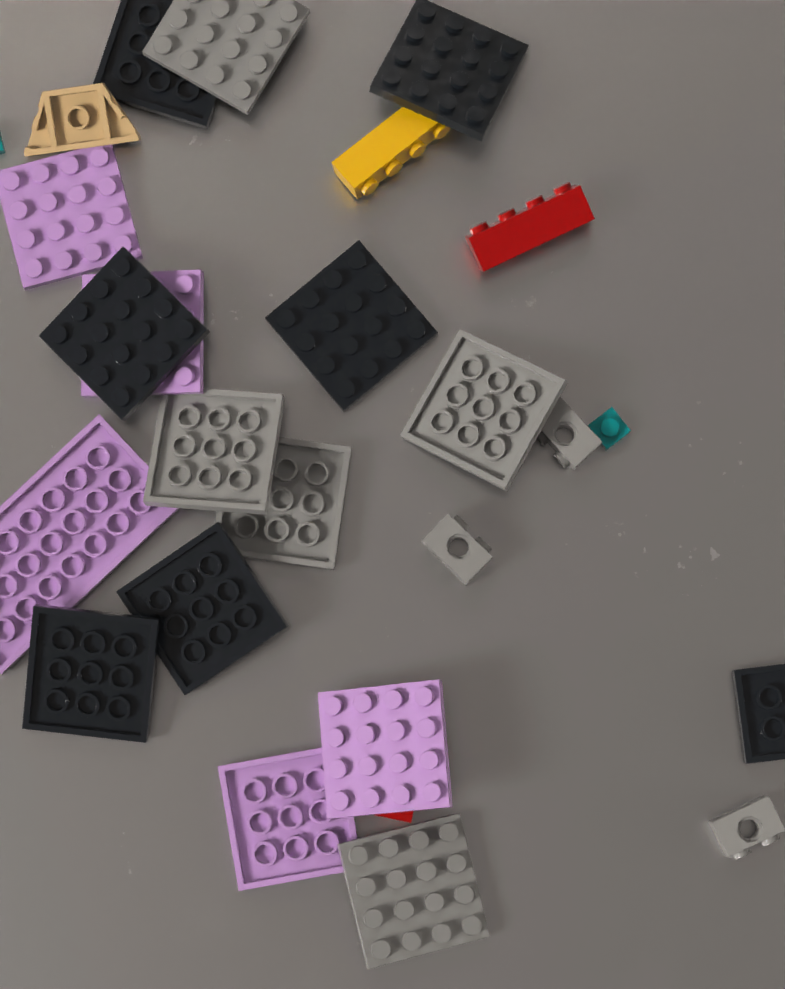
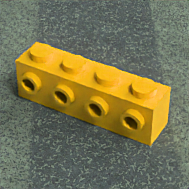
[331,107,450,200]

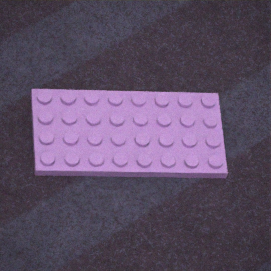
[0,414,180,675]

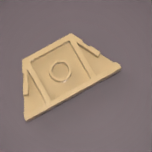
[24,83,141,157]

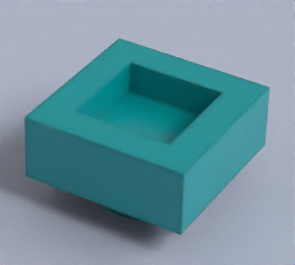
[588,407,631,451]

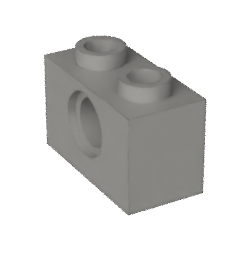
[537,397,602,470]
[422,514,492,585]
[708,795,785,859]

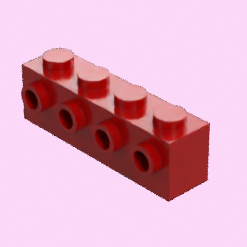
[465,182,595,272]

